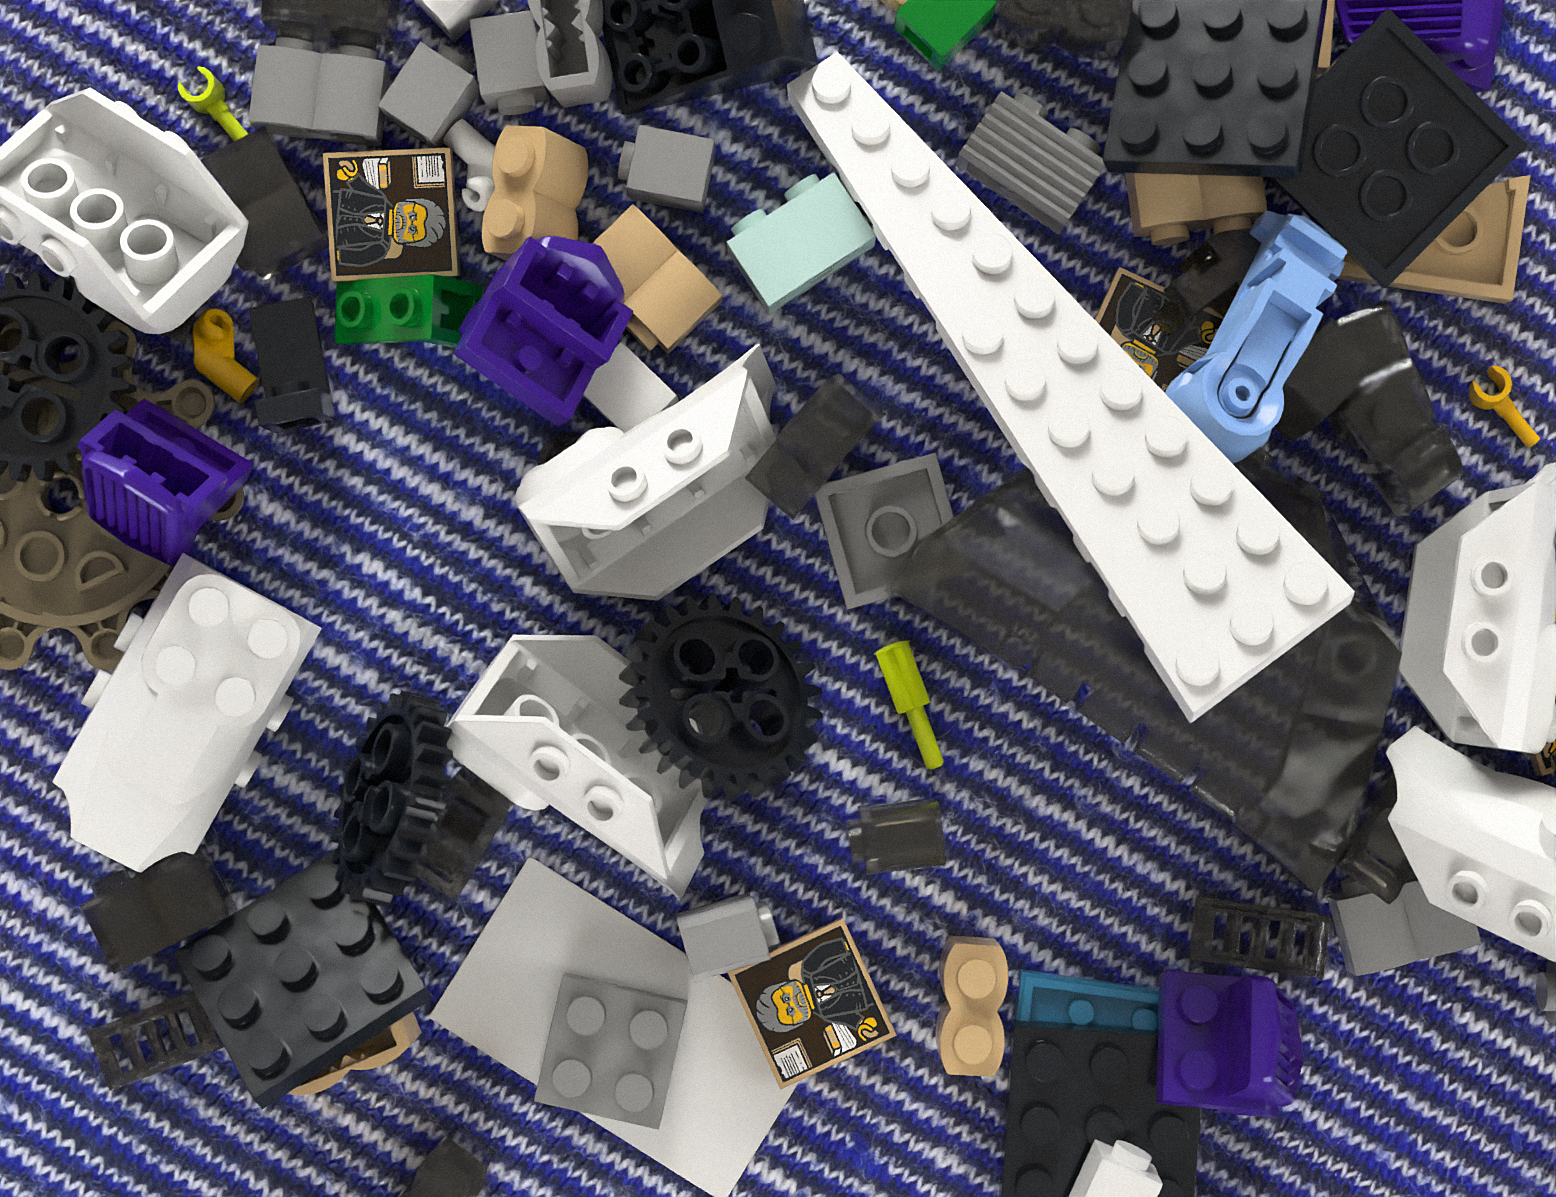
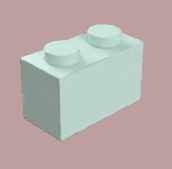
[727,172,876,315]

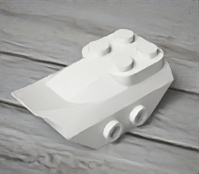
[0,88,249,334]
[515,343,782,601]
[1397,462,1556,754]
[52,553,322,873]
[446,635,708,899]
[1386,726,1556,962]

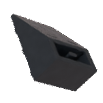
[602,0,819,115]

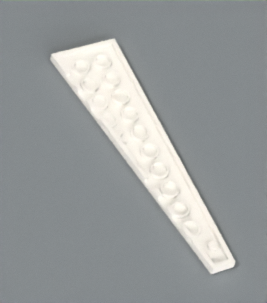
[787,52,1355,724]

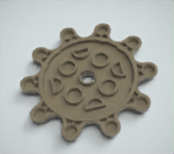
[0,321,245,671]

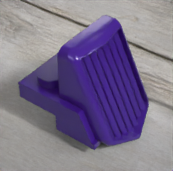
[1334,0,1504,93]
[453,236,634,427]
[78,398,254,566]
[1156,970,1304,1118]

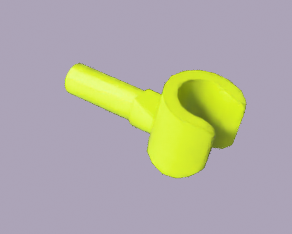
[178,66,255,152]

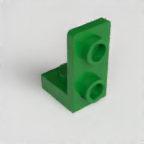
[334,274,483,348]

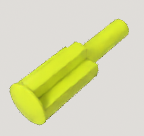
[874,640,944,770]

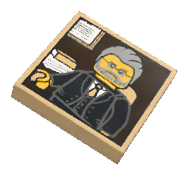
[323,147,460,281]
[1094,267,1225,393]
[727,917,897,1090]

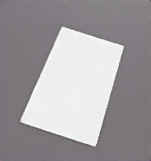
[430,857,799,1197]

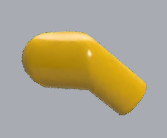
[192,308,259,404]

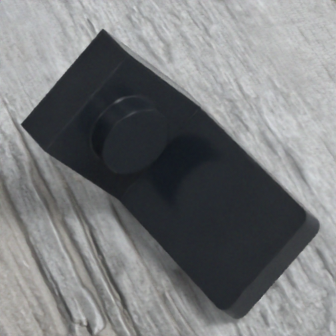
[249,297,337,433]

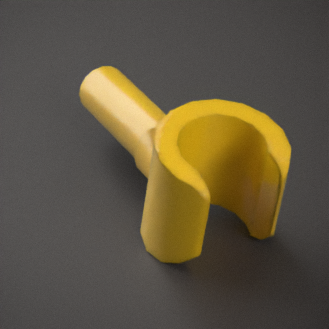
[1468,365,1540,448]

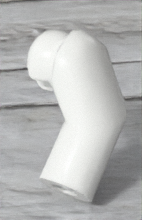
[443,119,495,212]

